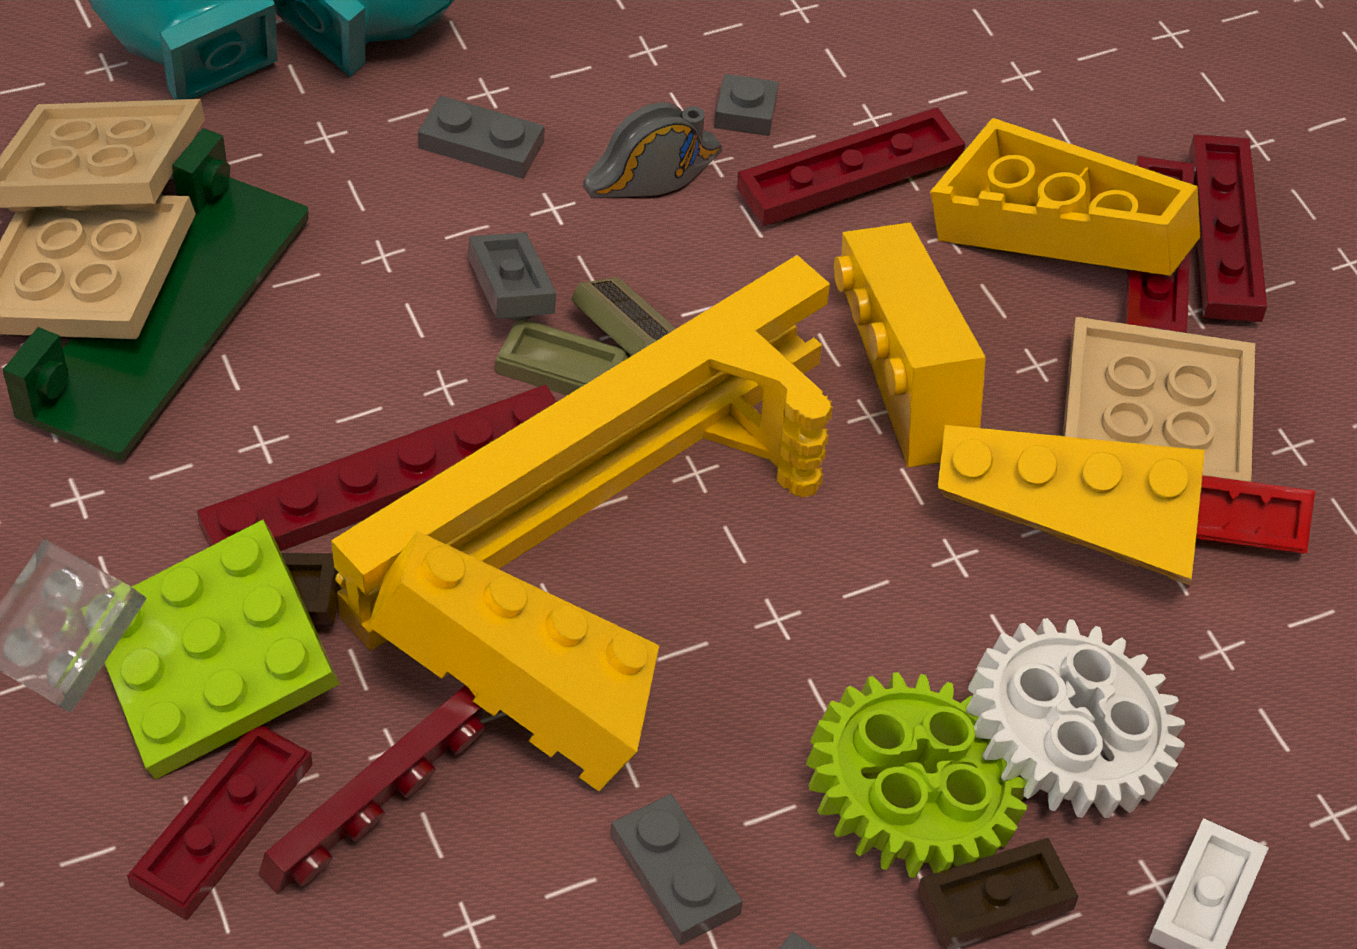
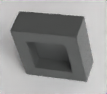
[715,74,779,136]

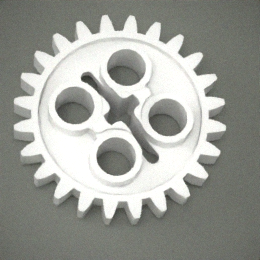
[966,618,1185,818]

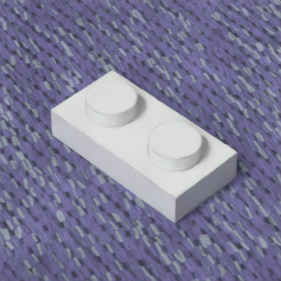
[1149,818,1268,949]

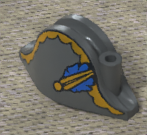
[583,102,722,198]

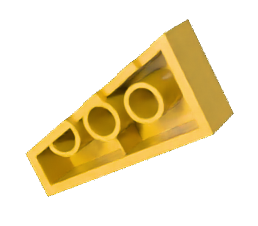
[930,118,1200,276]
[834,222,986,468]
[938,425,1205,586]
[368,531,659,791]

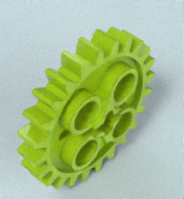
[806,672,1027,878]

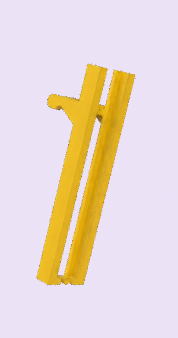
[331,255,833,651]

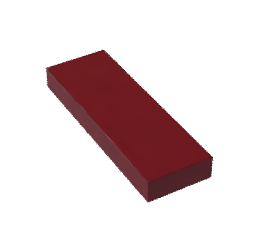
[127,725,313,921]

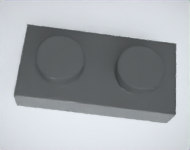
[418,95,544,179]
[468,232,557,320]
[611,793,743,946]

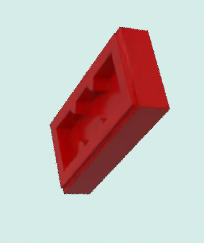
[1196,475,1315,554]

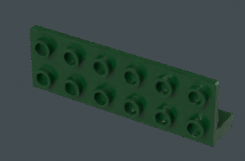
[2,128,309,460]

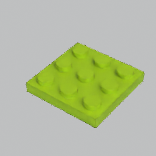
[85,520,340,779]

